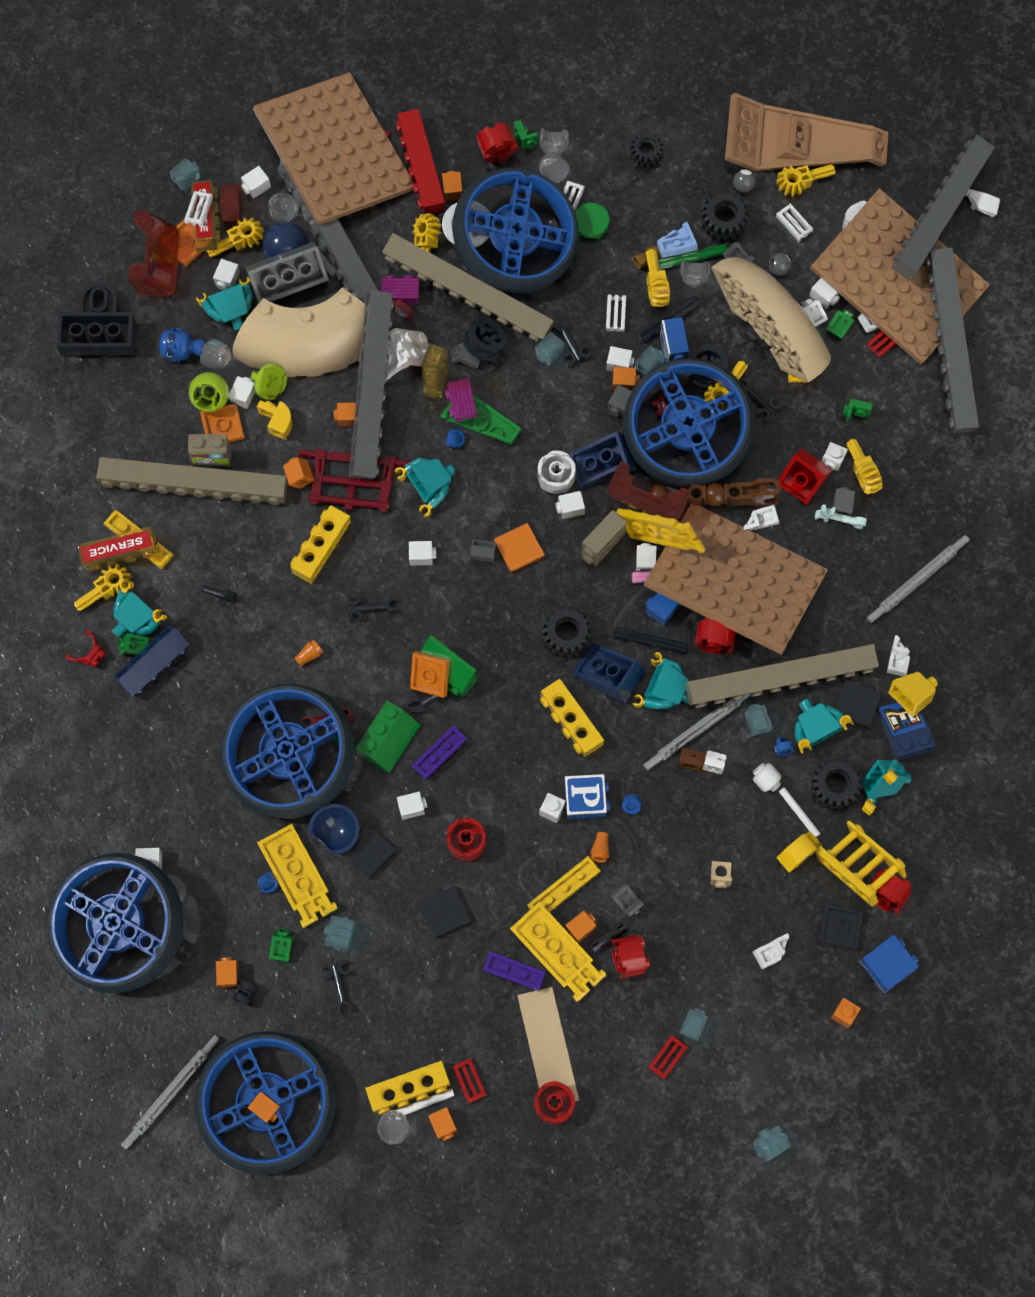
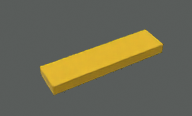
[103,510,174,570]
[527,856,601,913]

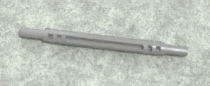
[867,535,969,623]
[643,693,751,771]
[121,1035,220,1150]

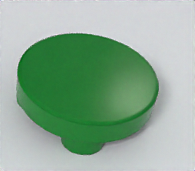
[575,203,610,239]

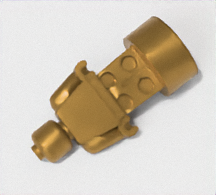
[633,246,662,269]

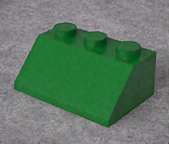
[421,635,477,698]
[355,701,421,774]

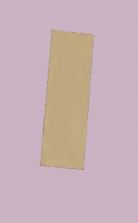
[517,987,579,1106]

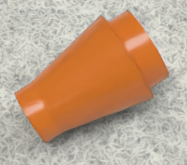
[294,640,323,667]
[590,832,609,863]

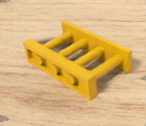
[815,821,907,907]

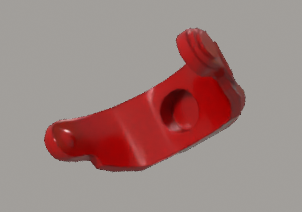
[651,386,677,417]
[66,630,106,668]

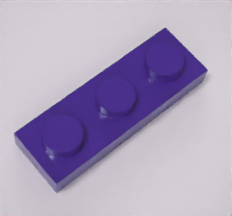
[412,725,467,780]
[483,952,546,992]

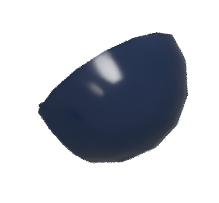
[262,222,309,259]
[309,804,360,855]

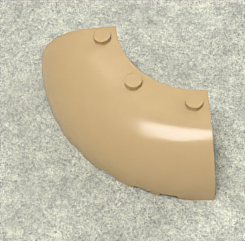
[711,257,831,382]
[232,288,365,377]

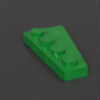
[440,396,522,445]

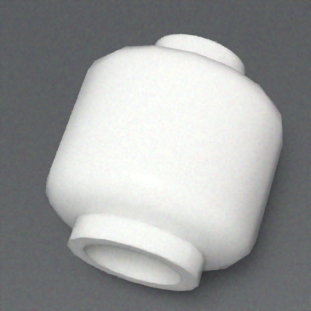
[753,763,782,792]

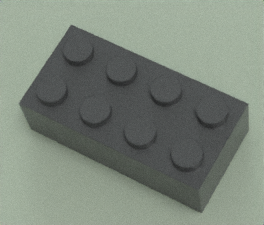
[245,242,329,303]

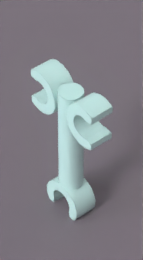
[814,505,867,529]

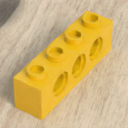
[290,505,351,584]
[540,679,604,758]
[365,1061,450,1115]

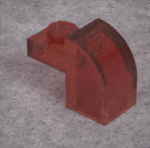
[220,184,242,221]

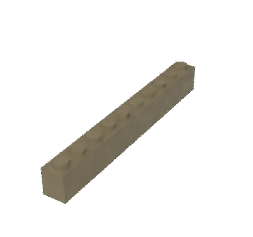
[382,233,554,343]
[96,457,288,505]
[685,644,879,708]

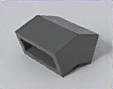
[470,539,496,562]

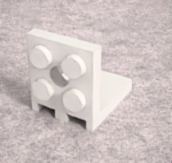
[385,328,436,380]

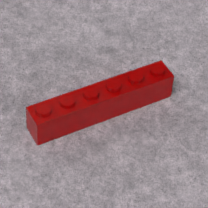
[395,109,445,214]

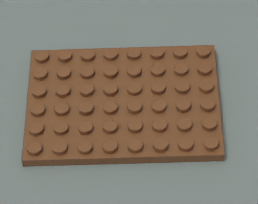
[253,72,414,226]
[810,188,990,365]
[644,504,828,655]

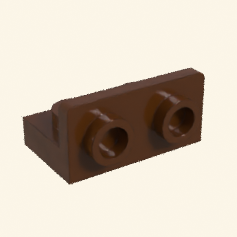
[678,748,716,775]

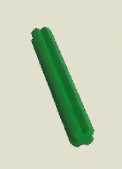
[658,244,728,269]

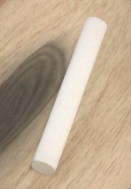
[779,787,821,837]
[395,1088,454,1118]

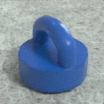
[446,429,465,448]
[774,737,795,757]
[622,794,642,814]
[258,871,278,893]

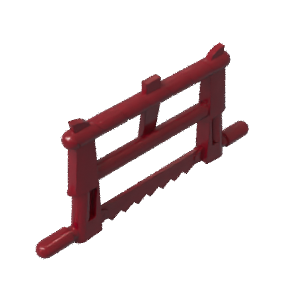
[297,449,412,513]

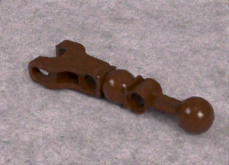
[646,478,781,508]

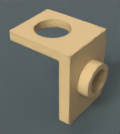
[710,861,732,888]

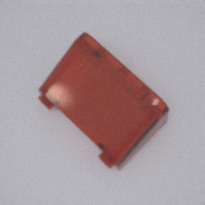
[128,210,180,296]
[608,461,690,520]

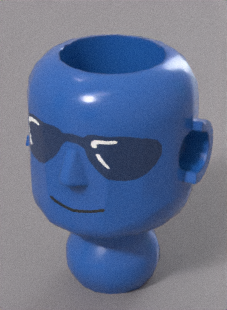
[159,328,206,362]

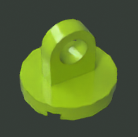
[251,363,287,401]

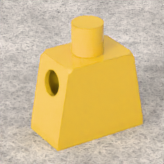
[888,672,938,717]

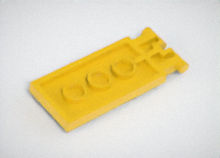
[616,508,706,553]
[257,824,338,928]
[510,902,606,1002]

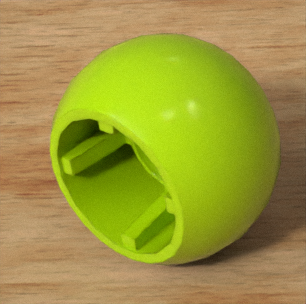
[188,372,229,413]

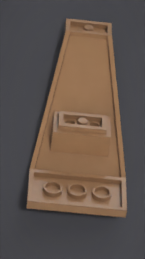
[725,93,888,172]

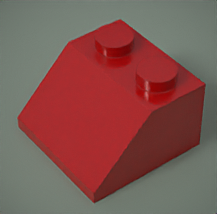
[778,448,832,505]

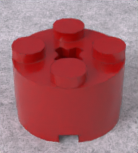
[477,123,519,164]
[695,617,736,654]
[446,818,486,862]
[870,868,912,914]
[611,935,650,979]
[534,1081,575,1125]

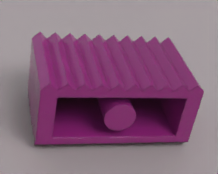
[381,275,419,305]
[445,378,478,423]

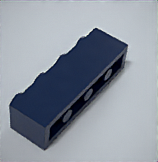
[113,625,189,696]

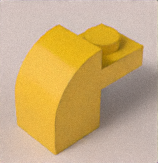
[257,400,292,440]
[777,831,823,873]

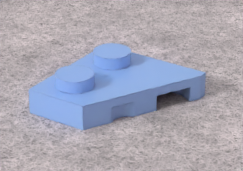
[657,222,697,258]

